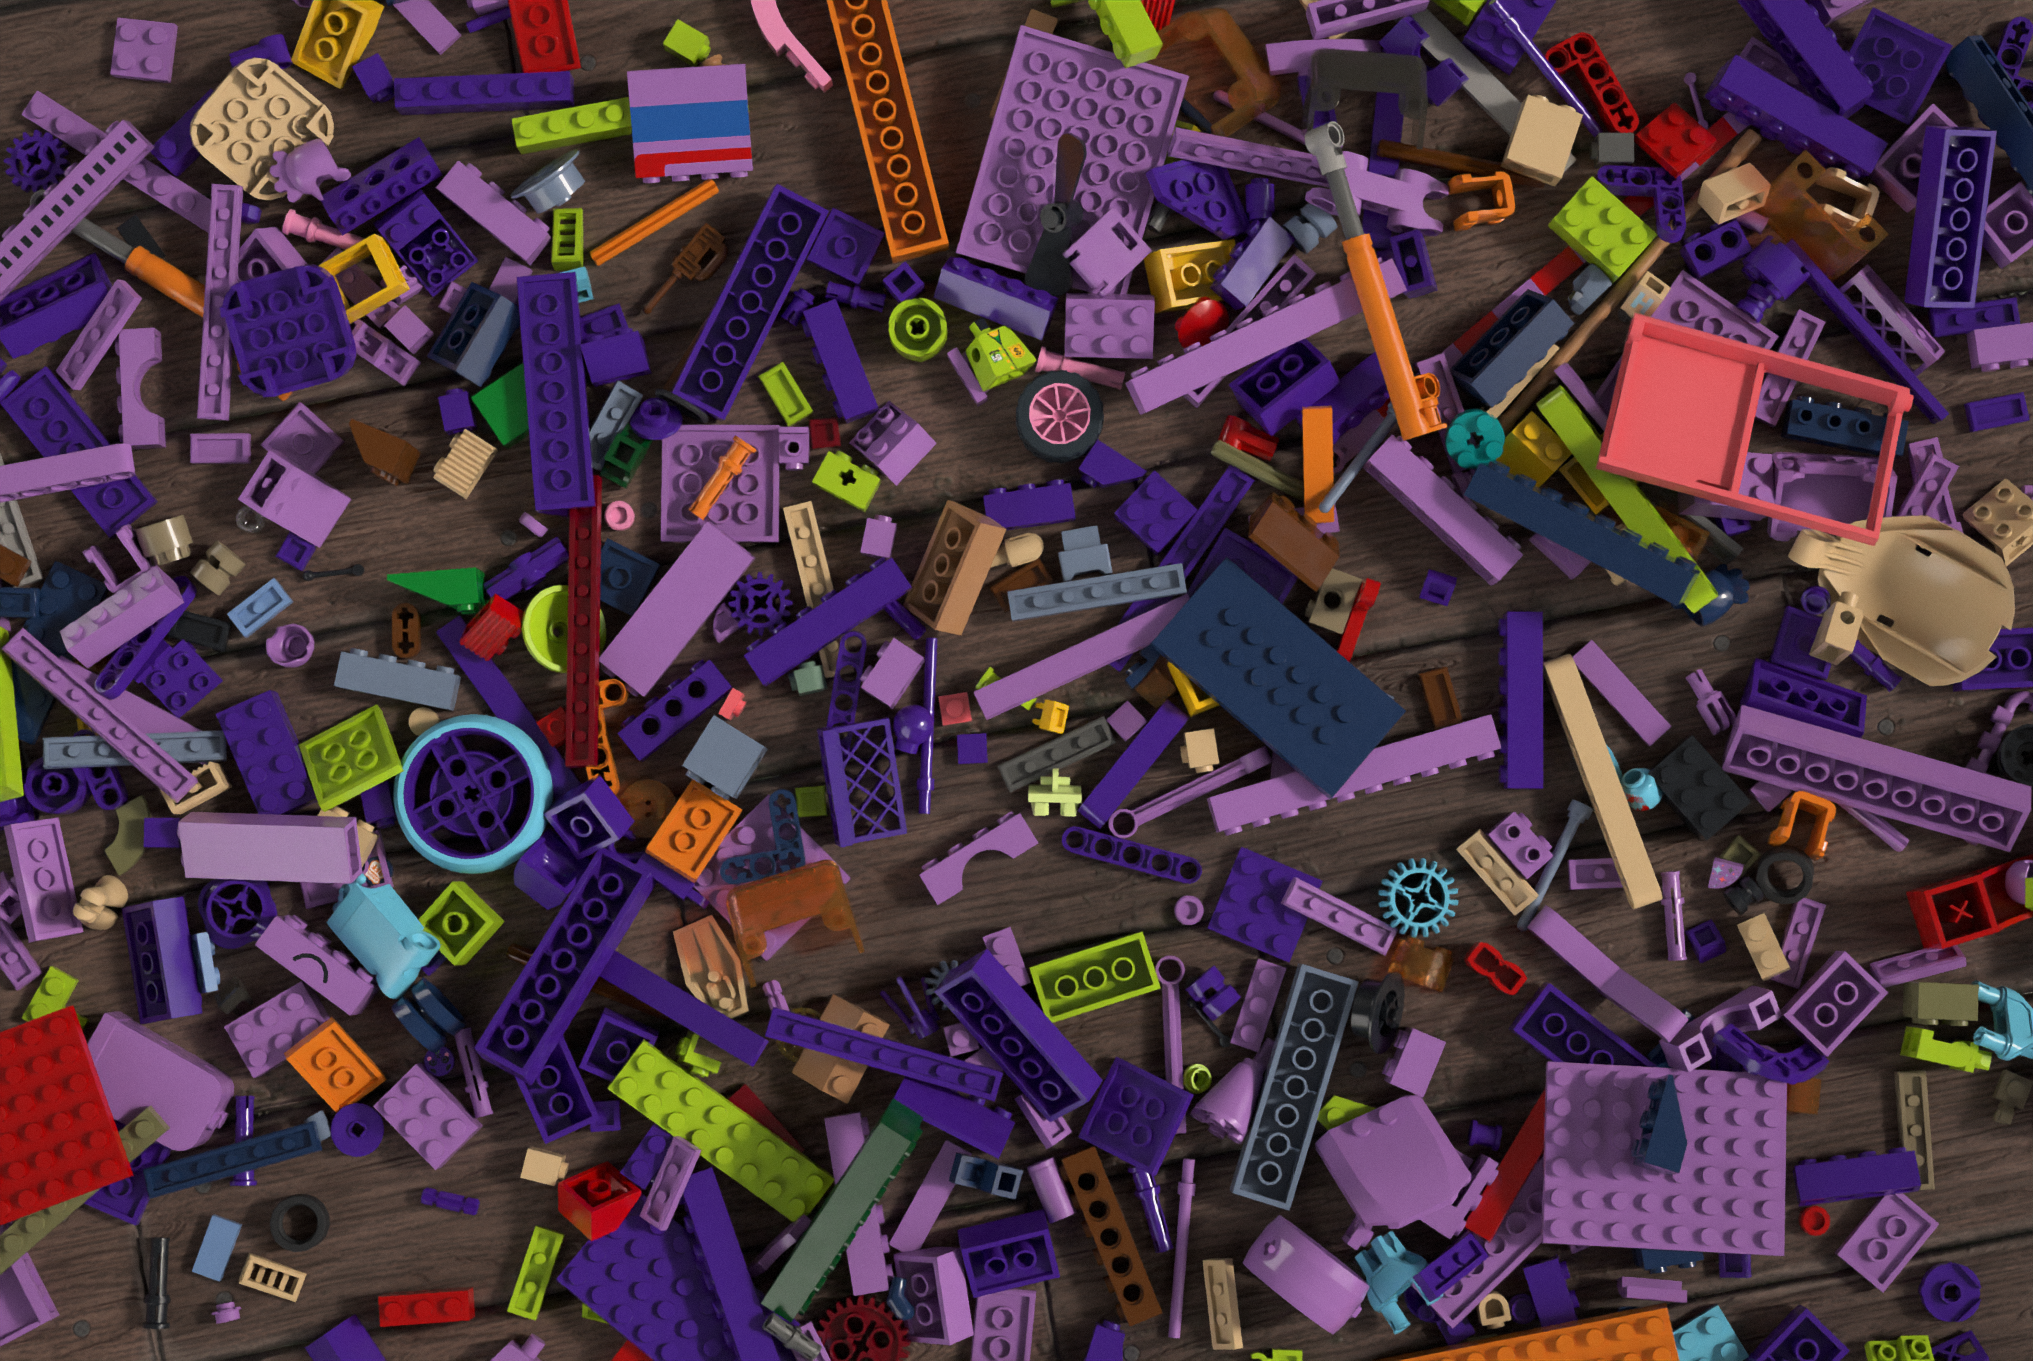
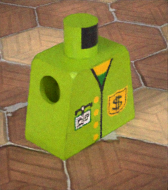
[966,318,1037,392]

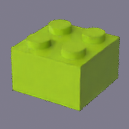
[418,881,505,966]

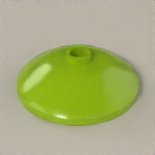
[522,585,606,673]

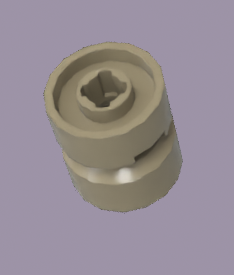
[190,540,246,596]

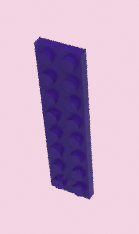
[517,272,596,512]

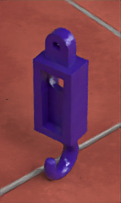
[605,830,710,909]

